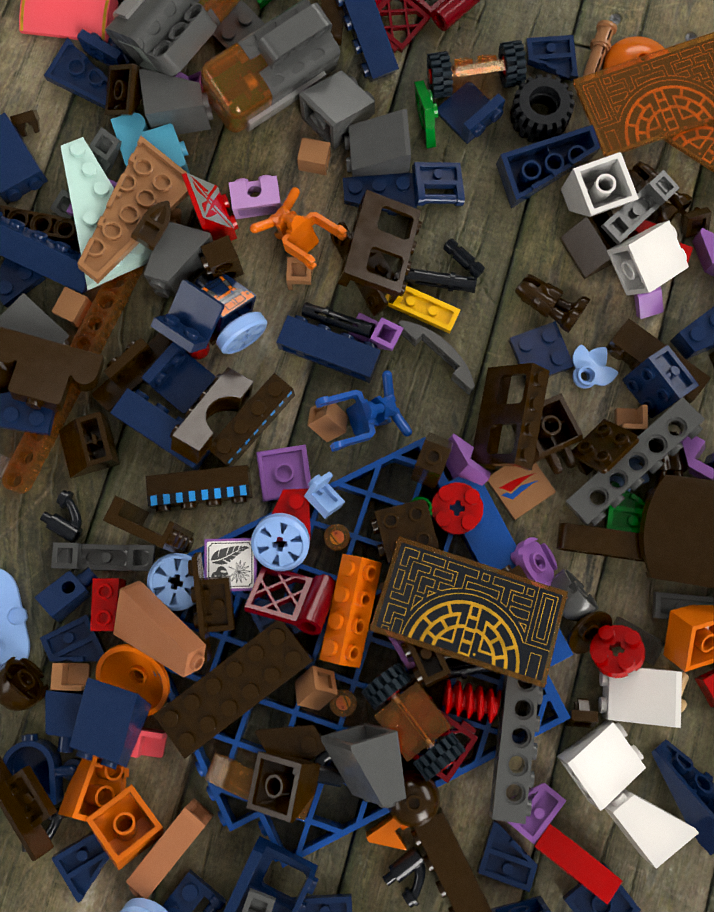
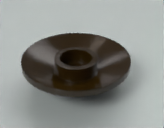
[567,611,613,654]

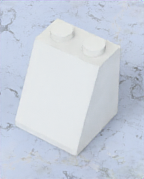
[561,152,639,217]
[607,221,689,296]
[598,668,682,728]
[557,720,646,811]
[604,789,699,869]

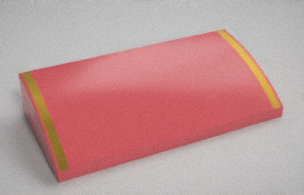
[19,0,119,43]

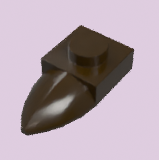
[131,201,171,251]

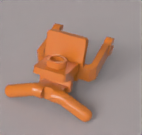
[250,187,348,270]

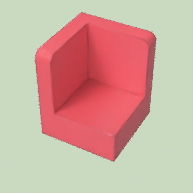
[131,727,167,758]

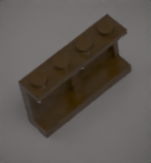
[337,190,422,304]
[471,363,550,470]
[103,495,194,554]

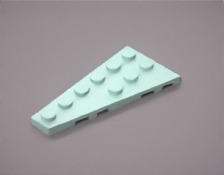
[61,137,152,290]

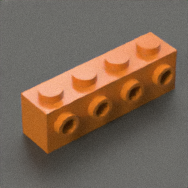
[319,554,382,668]

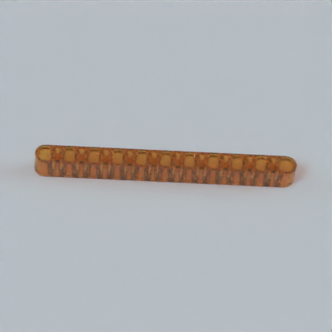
[2,265,144,494]

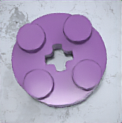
[511,537,557,589]

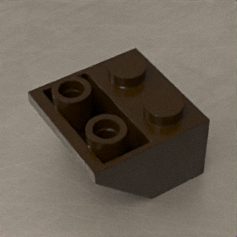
[560,210,629,279]
[59,411,120,478]

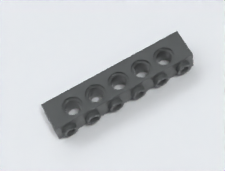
[565,397,705,526]
[489,666,546,824]

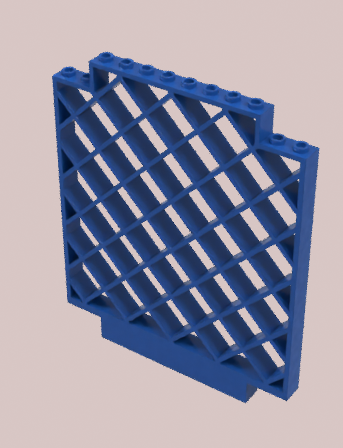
[153,437,573,868]

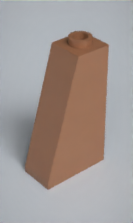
[113,581,206,678]
[126,798,214,899]

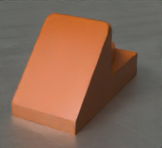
[366,815,408,850]

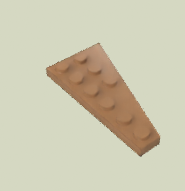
[77,136,189,284]

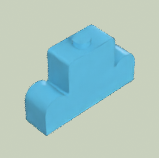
[111,112,190,174]

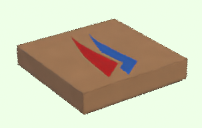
[487,464,556,520]

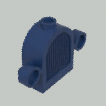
[3,733,82,805]

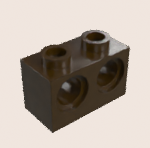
[200,235,244,279]

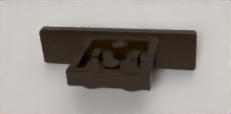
[330,222,395,316]
[92,333,173,412]
[188,552,235,663]
[0,756,58,861]

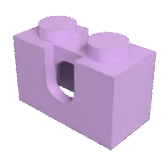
[229,175,281,219]

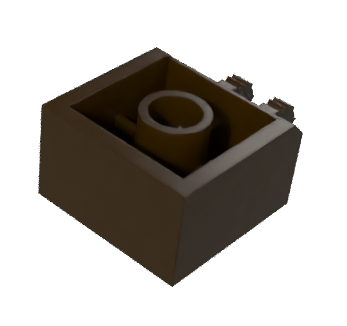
[511,393,583,475]

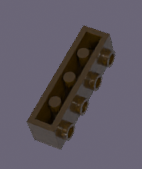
[377,579,451,688]

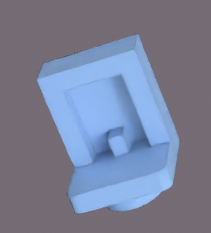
[304,471,345,518]

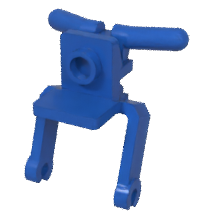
[315,370,412,452]

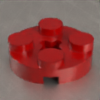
[431,482,483,535]
[590,625,645,678]

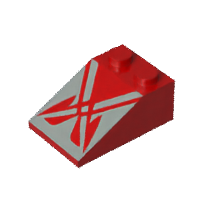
[182,173,239,241]

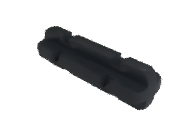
[443,238,485,278]

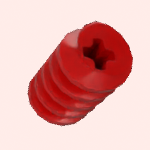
[442,678,501,723]

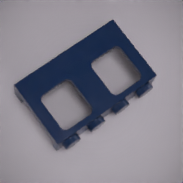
[224,836,319,912]

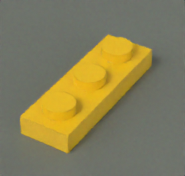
[386,280,461,334]

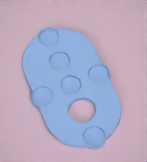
[0,569,30,667]

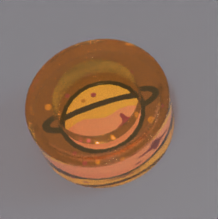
[324,524,350,551]
[330,689,357,717]

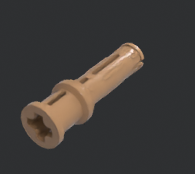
[578,20,618,90]

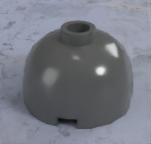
[547,569,599,621]

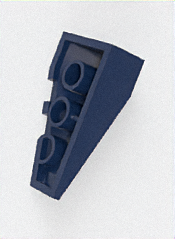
[651,739,714,856]

